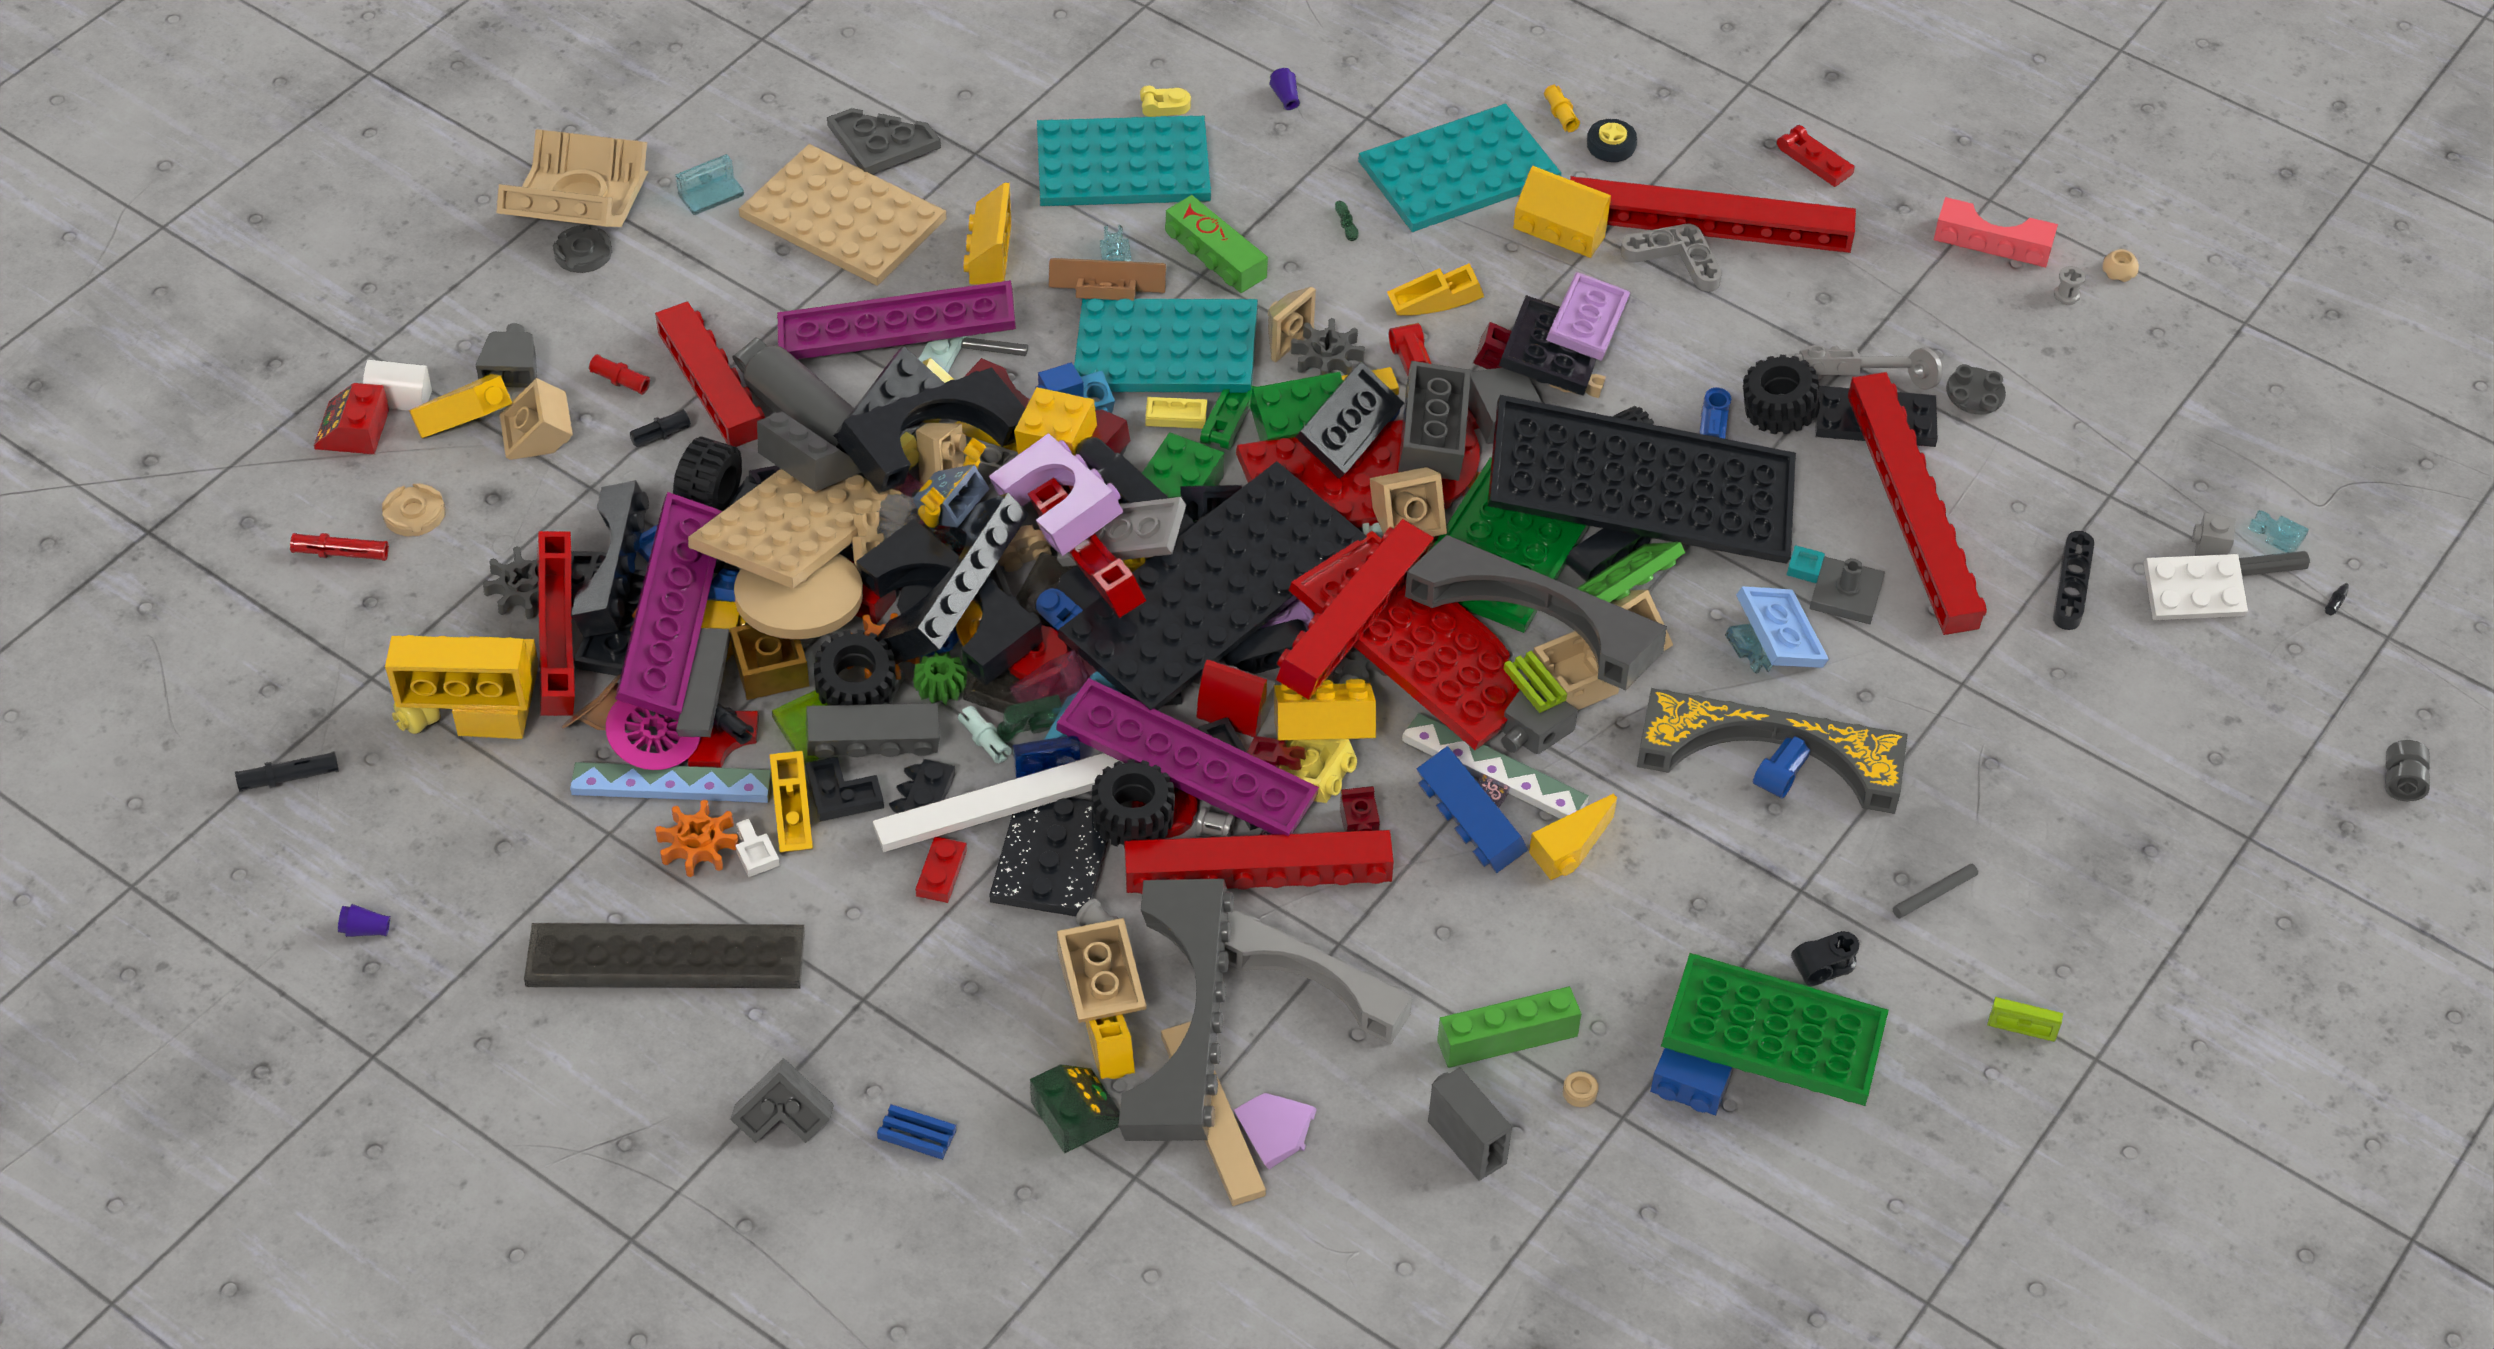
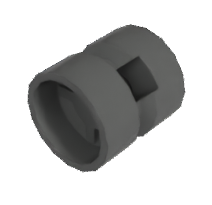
[2385,740,2430,802]

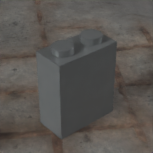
[1468,368,1542,443]
[1428,1067,1512,1181]

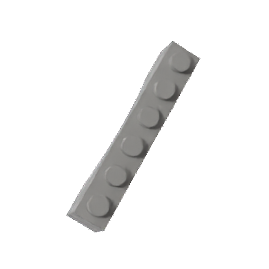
[1225,909,1412,1044]

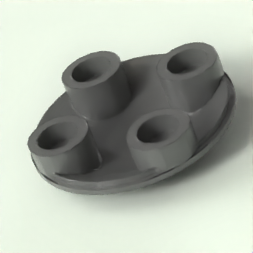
[1946,364,2006,414]

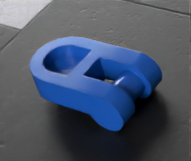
[1036,588,1083,631]

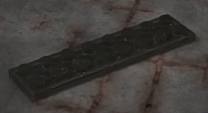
[524,923,805,989]

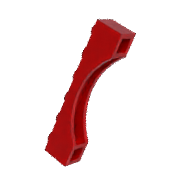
[1028,477,1146,618]
[537,531,575,716]

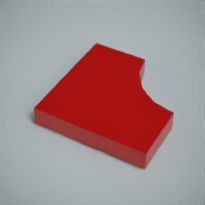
[688,711,759,768]

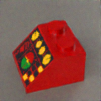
[314,383,389,455]

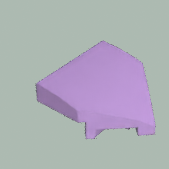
[1234,1093,1317,1169]

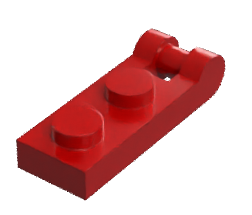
[1777,125,1855,187]

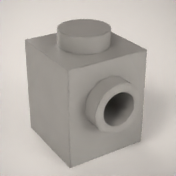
[2192,513,2236,556]

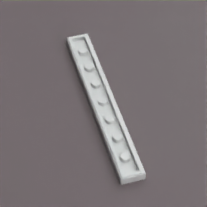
[873,753,1124,852]

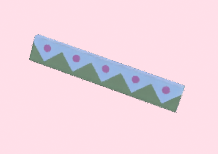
[570,762,772,803]

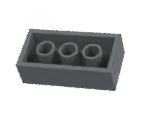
[1398,361,1471,481]

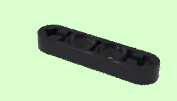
[2053,531,2094,630]

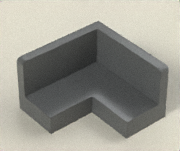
[730,1058,834,1143]

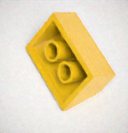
[1513,166,1611,258]
[963,183,1012,285]

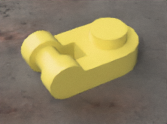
[1140,85,1191,117]

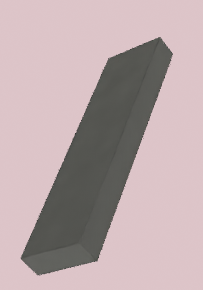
[676,628,731,737]

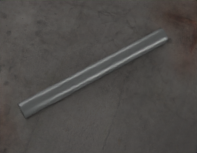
[920,337,1028,356]

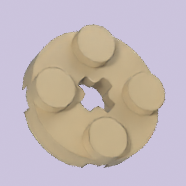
[998,525,1052,572]

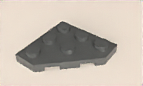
[827,108,941,174]

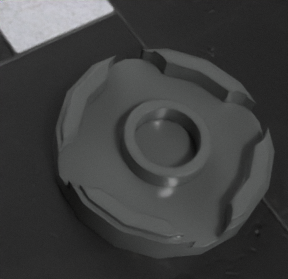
[553,225,612,273]

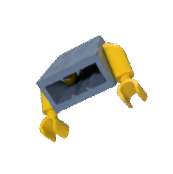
[912,437,990,528]

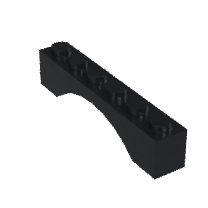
[571,480,649,637]

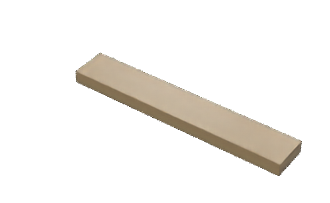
[1161,1022,1266,1206]

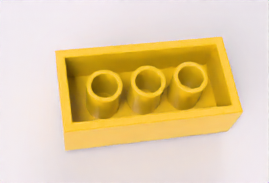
[385,635,532,710]

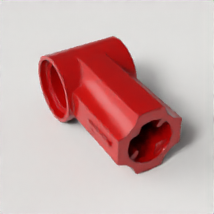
[1388,323,1432,376]

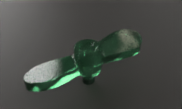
[1335,200,1359,241]

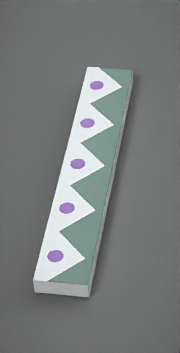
[1402,713,1589,819]

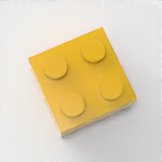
[1014,387,1097,456]

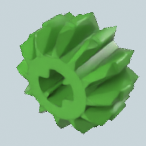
[913,651,968,706]

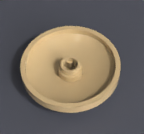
[734,553,863,639]

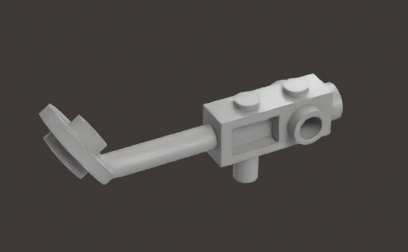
[1794,345,1942,389]

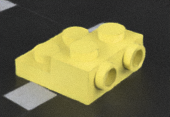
[1279,739,1357,803]

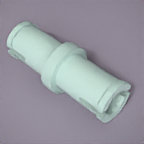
[958,706,1012,763]

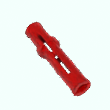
[290,533,389,561]

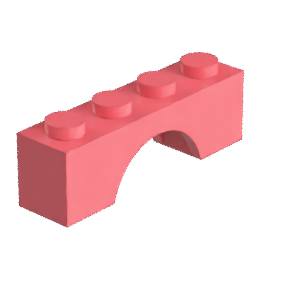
[1933,197,2058,268]

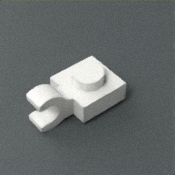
[735,819,780,877]

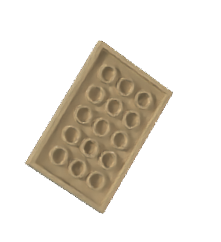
[739,144,947,286]
[688,469,902,589]

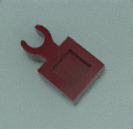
[1247,736,1306,770]

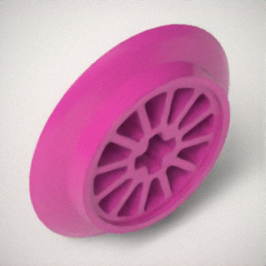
[605,700,700,770]

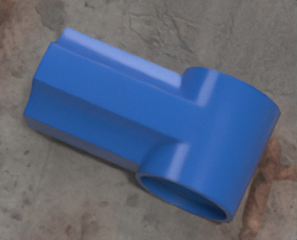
[1699,387,1732,439]
[1753,736,1810,799]

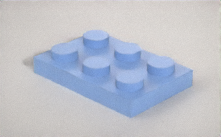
[1736,586,1829,668]

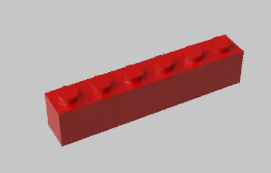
[655,301,765,447]

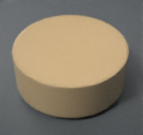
[1563,1071,1598,1107]

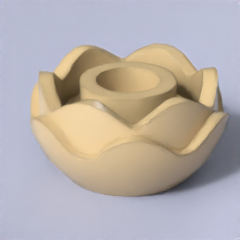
[2103,249,2139,282]

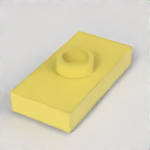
[1145,397,1207,429]

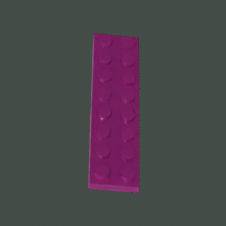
[777,280,1016,360]
[615,492,723,719]
[1056,678,1319,836]

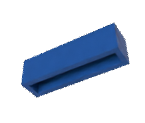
[1416,746,1528,873]

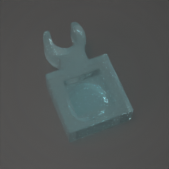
[1100,225,1131,261]
[2249,510,2309,553]
[1725,623,1773,674]

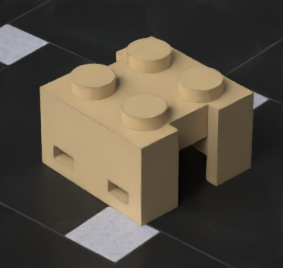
[1533,631,1619,710]

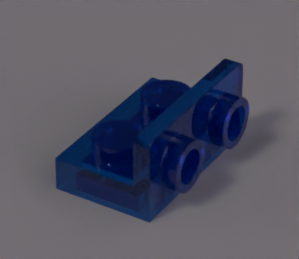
[1013,735,1080,779]

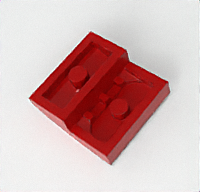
[1196,659,1267,738]

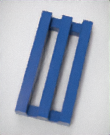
[877,1104,956,1160]

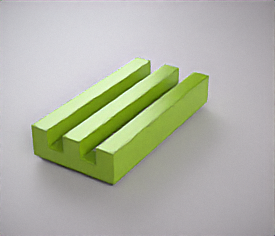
[1504,651,1567,713]
[1987,997,2063,1042]

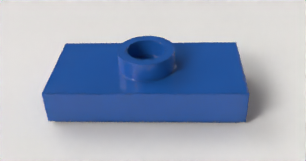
[708,568,740,602]

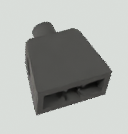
[476,323,537,388]
[1501,679,1578,754]

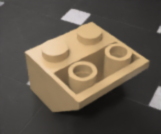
[916,423,966,489]

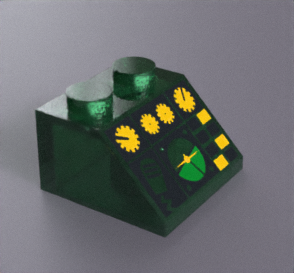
[1030,1064,1120,1154]

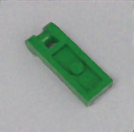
[1200,386,1256,450]

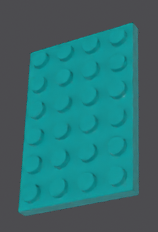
[1358,103,1561,232]
[1037,115,1211,206]
[1074,298,1258,393]

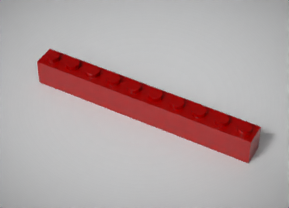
[1570,176,1856,253]
[1847,372,1987,635]

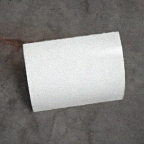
[363,360,432,411]

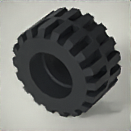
[1743,355,1820,434]
[673,436,742,511]
[814,629,896,706]
[1092,759,1175,847]

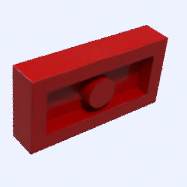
[915,837,967,903]

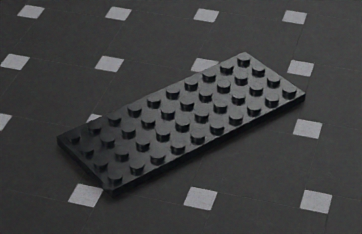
[1487,395,1796,564]
[1058,461,1367,710]

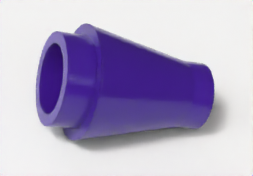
[1269,68,1300,110]
[338,904,390,937]

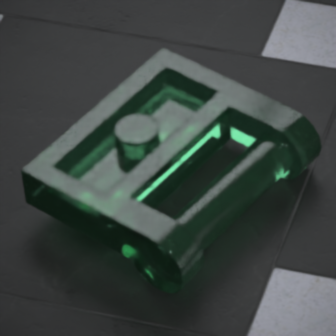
[997,695,1062,742]

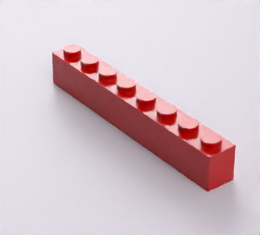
[1276,519,1434,700]
[1124,830,1394,894]

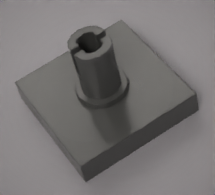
[1809,556,1885,625]

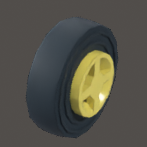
[1587,119,1637,162]

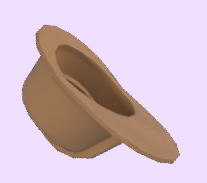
[562,674,621,730]

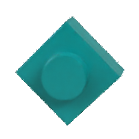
[1786,545,1825,583]

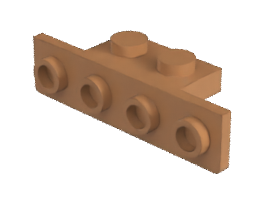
[1049,258,1166,301]

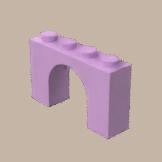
[989,433,1123,556]

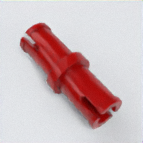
[589,354,650,395]

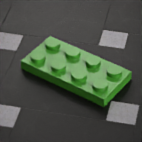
[1576,542,1685,602]

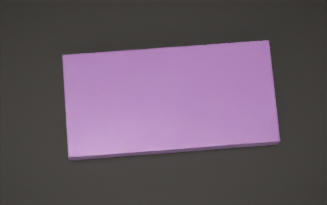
[1546,272,1630,361]

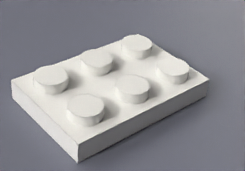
[2143,554,2248,620]

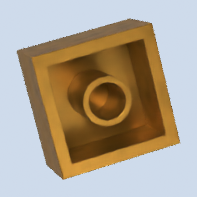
[730,624,810,700]

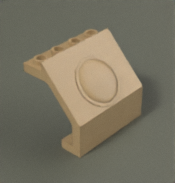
[496,129,648,227]

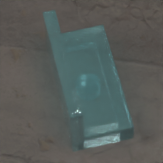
[675,154,744,215]

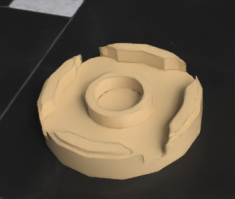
[382,483,445,536]

